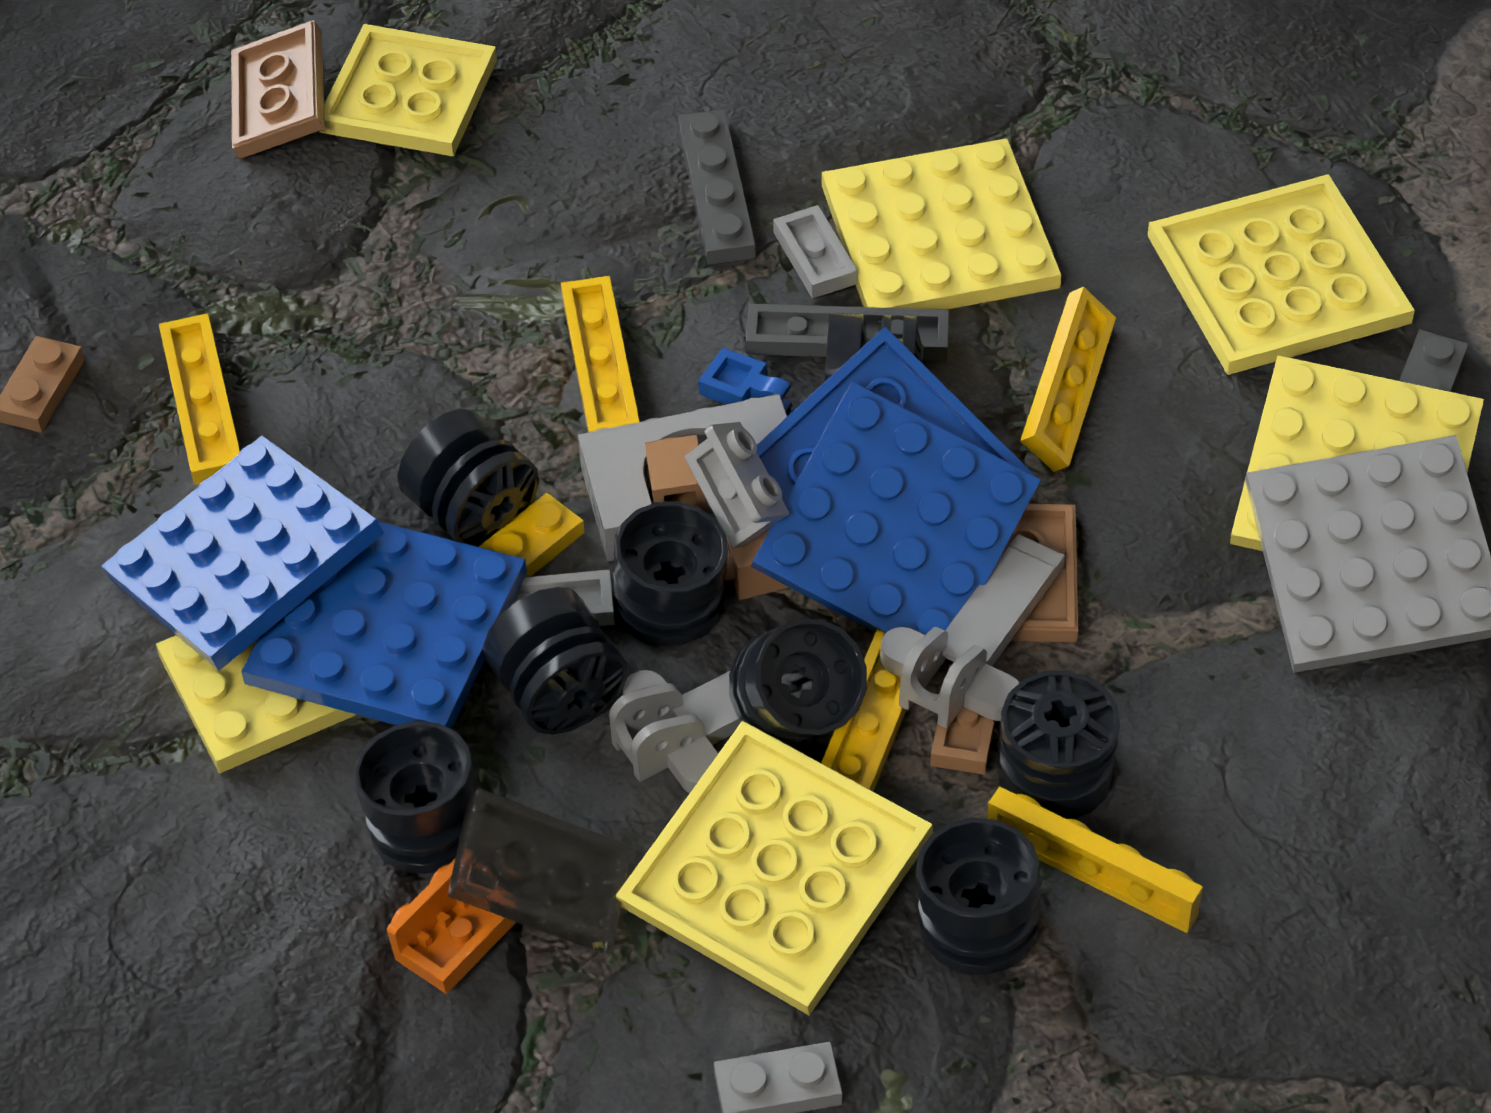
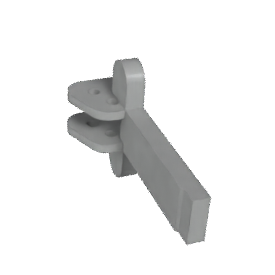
[880,534,1065,729]
[609,670,797,793]

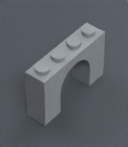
[578,394,787,562]

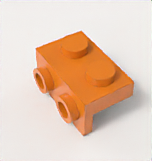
[387,852,523,994]

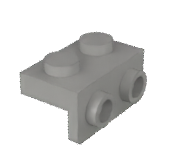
[684,422,790,548]

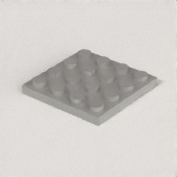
[1246,435,1491,673]

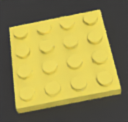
[822,138,1061,310]
[1148,174,1415,375]
[1230,355,1484,551]
[616,721,933,1016]

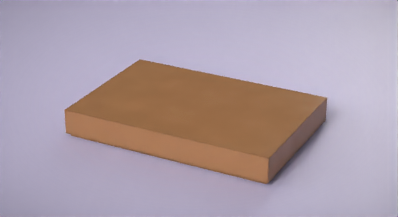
[231,20,325,159]
[1003,504,1078,642]

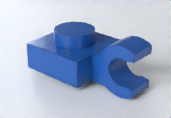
[698,347,793,414]

